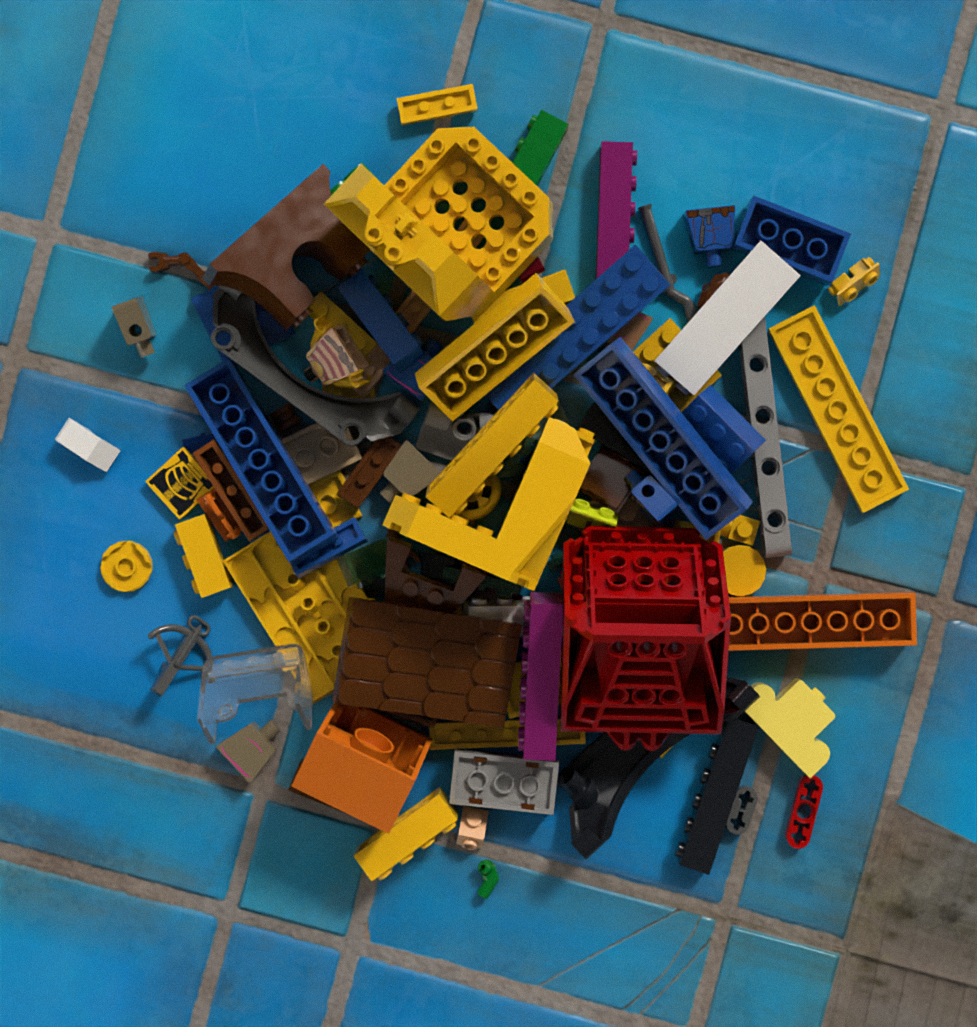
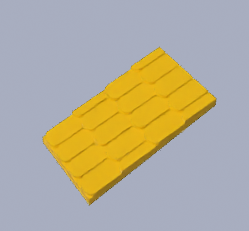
[223,531,368,705]

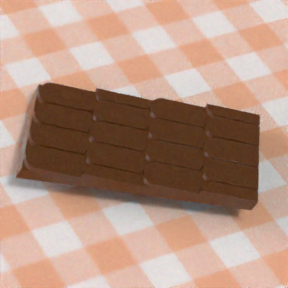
[332,597,522,728]

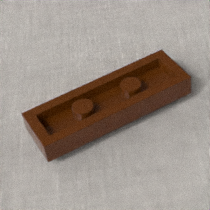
[337,437,402,510]

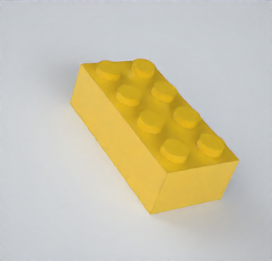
[353,787,458,881]

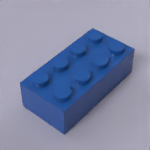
[732,196,851,286]

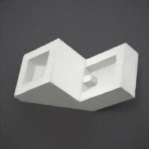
[55,418,120,472]

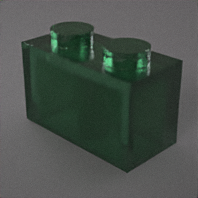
[337,537,388,589]

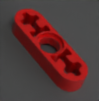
[785,774,823,849]

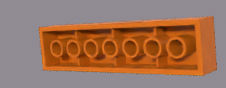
[728,592,917,651]

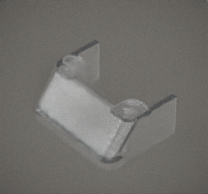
[197,644,313,744]

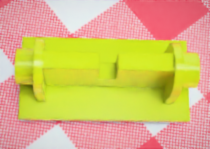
[566,499,619,529]

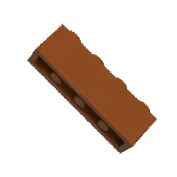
[192,439,269,542]

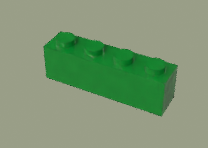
[510,110,569,186]

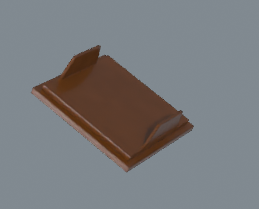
[579,446,646,514]

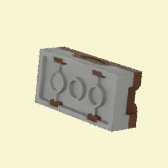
[449,749,559,815]

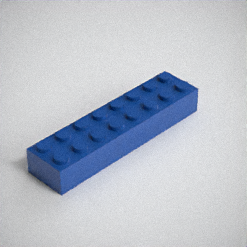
[486,245,671,410]
[573,337,753,540]
[184,358,340,566]

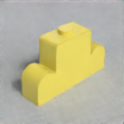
[745,678,835,778]

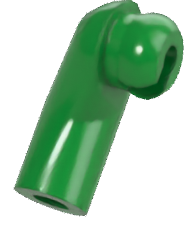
[477,860,499,899]

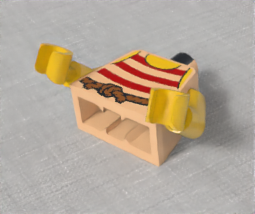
[304,313,369,388]

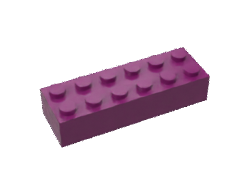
[518,592,563,761]

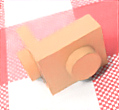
[457,806,489,850]

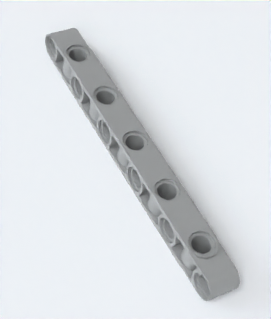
[739,316,792,558]

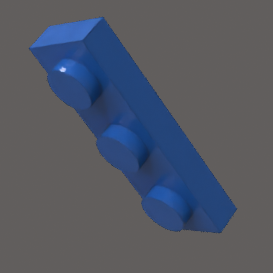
[290,517,368,578]

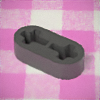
[726,785,758,835]

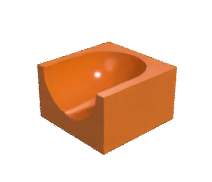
[291,702,433,834]

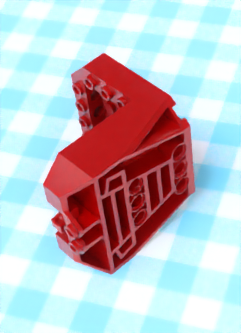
[560,526,731,751]

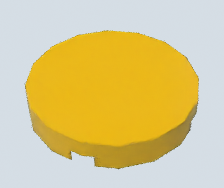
[100,541,153,592]
[723,545,766,596]

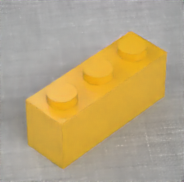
[173,514,234,598]

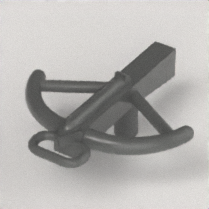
[148,615,213,696]

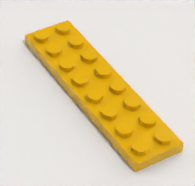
[767,305,909,513]

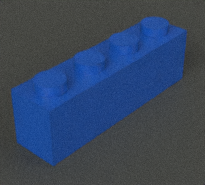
[337,269,425,373]

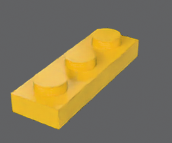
[397,84,478,126]
[309,292,378,358]

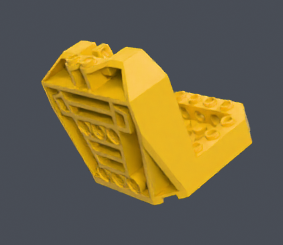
[324,127,553,321]
[382,417,595,591]

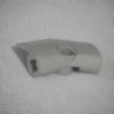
[415,402,496,460]

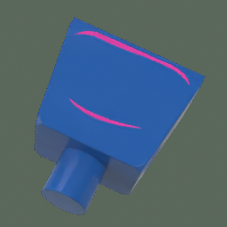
[382,337,442,403]

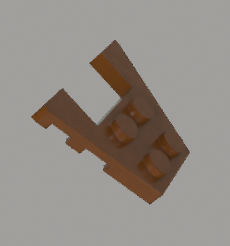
[385,536,486,613]

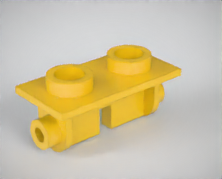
[827,257,881,306]

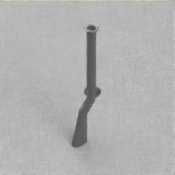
[637,204,698,322]

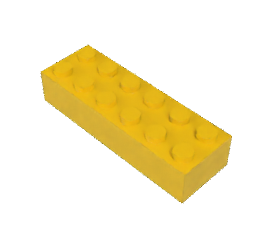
[415,273,575,422]
[426,373,559,518]

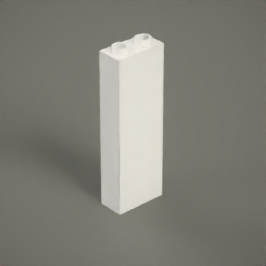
[655,241,801,395]

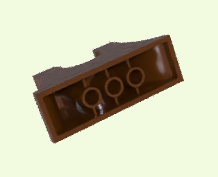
[202,164,370,331]

